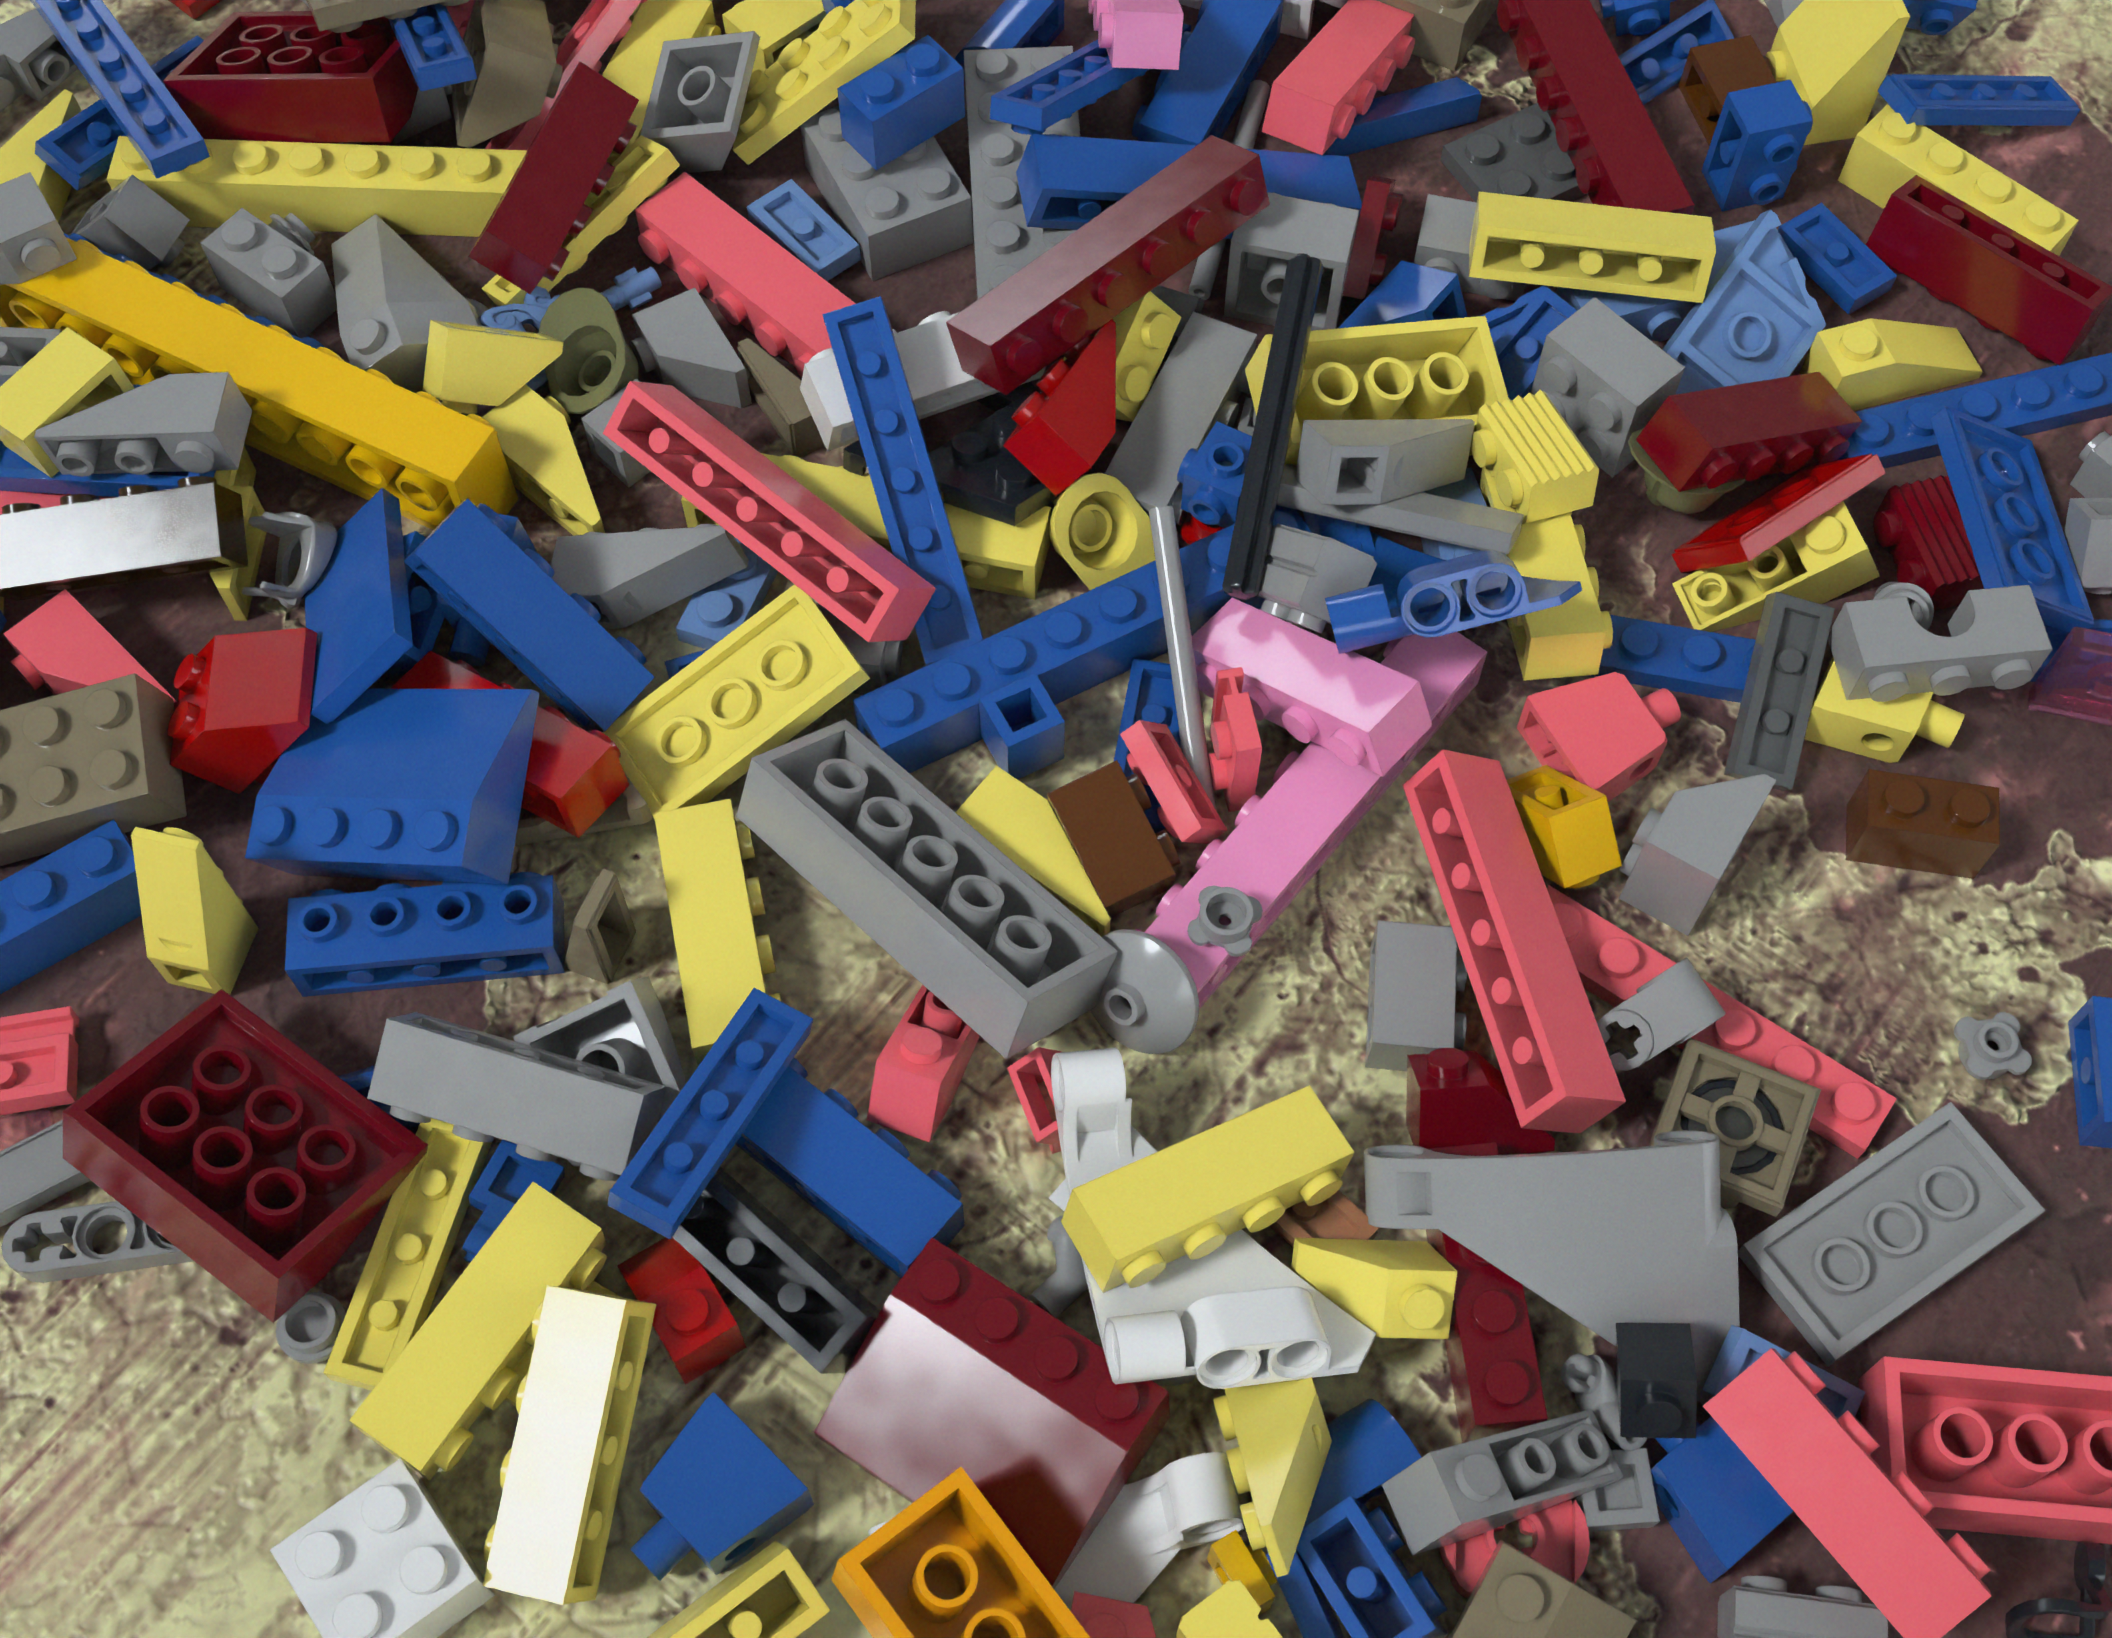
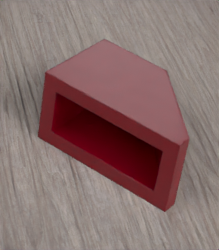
[1406,1048,1555,1155]

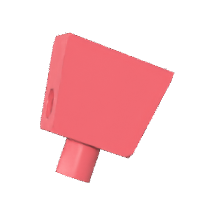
[1517,672,1681,802]

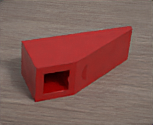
[1003,319,1116,496]

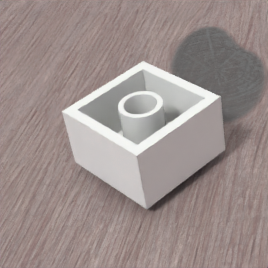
[270,1458,495,1638]

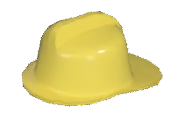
[1049,472,1155,590]

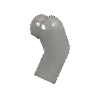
[1030,1215,1088,1318]
[1561,1353,1647,1451]

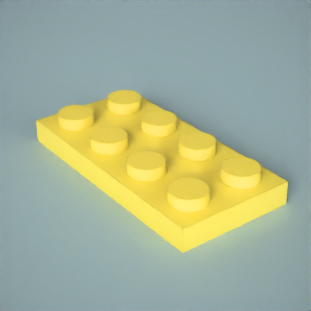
[733,0,916,165]
[602,584,870,819]

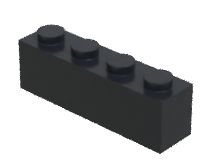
[672,1167,880,1374]

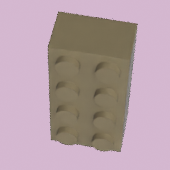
[0,673,187,866]

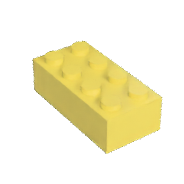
[1245,316,1509,466]

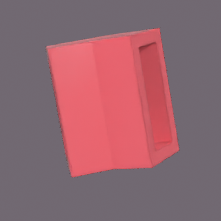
[1007,1047,1062,1154]

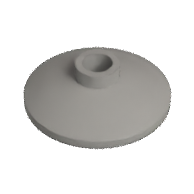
[1090,929,1199,1054]

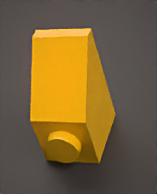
[1507,765,1622,888]

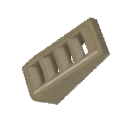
[737,338,825,458]
[564,868,636,984]

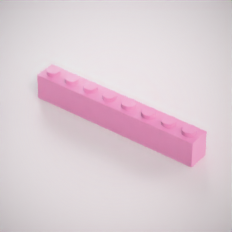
[1136,632,1487,1009]

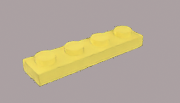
[482,135,680,306]
[323,1118,492,1391]

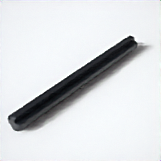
[1222,253,1323,600]

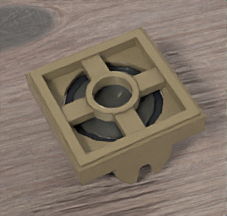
[1649,1038,1821,1217]

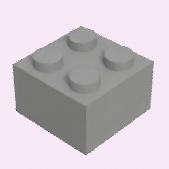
[1224,193,1359,331]
[1530,297,1685,478]

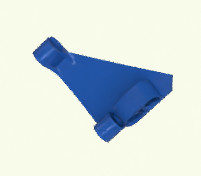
[1303,511,1582,654]

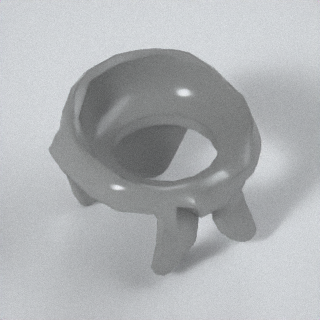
[242,511,337,609]

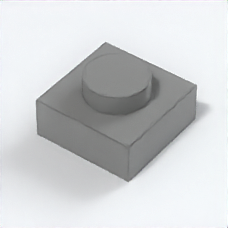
[1576,1448,1660,1532]

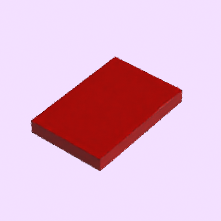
[1671,453,1886,572]

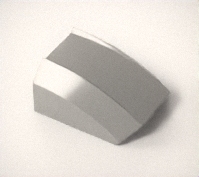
[513,976,686,1167]

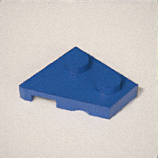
[1481,285,1577,400]

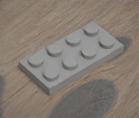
[1738,1102,2046,1367]

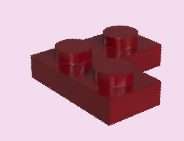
[1343,175,1403,300]

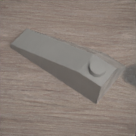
[331,214,482,393]

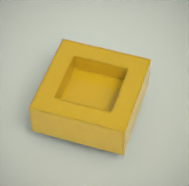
[1207,1530,1277,1616]

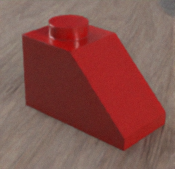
[617,1237,747,1385]

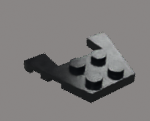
[843,382,1096,526]

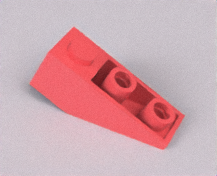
[867,984,980,1143]

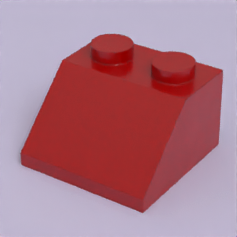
[168,627,317,794]

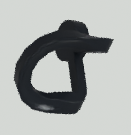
[2005,1541,2112,1638]

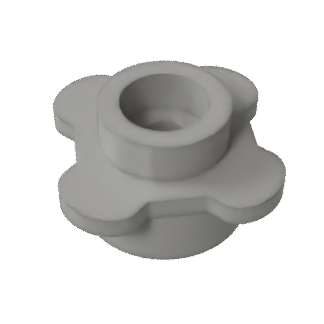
[1187,886,1263,957]
[1954,1012,2032,1080]

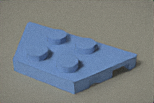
[1662,209,1826,394]

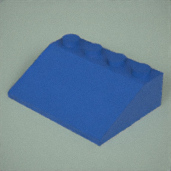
[245,689,540,884]

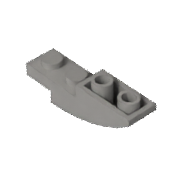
[0,9,78,113]

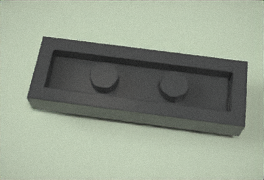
[1724,591,1835,791]

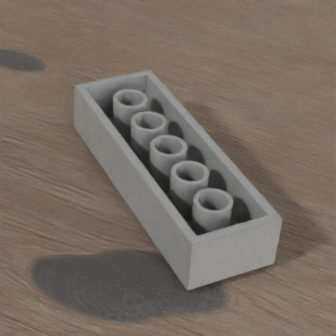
[964,46,1080,300]
[736,719,1118,1059]

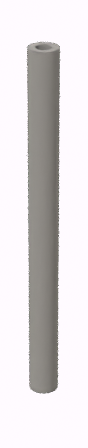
[1188,80,1270,300]
[1149,506,1216,809]

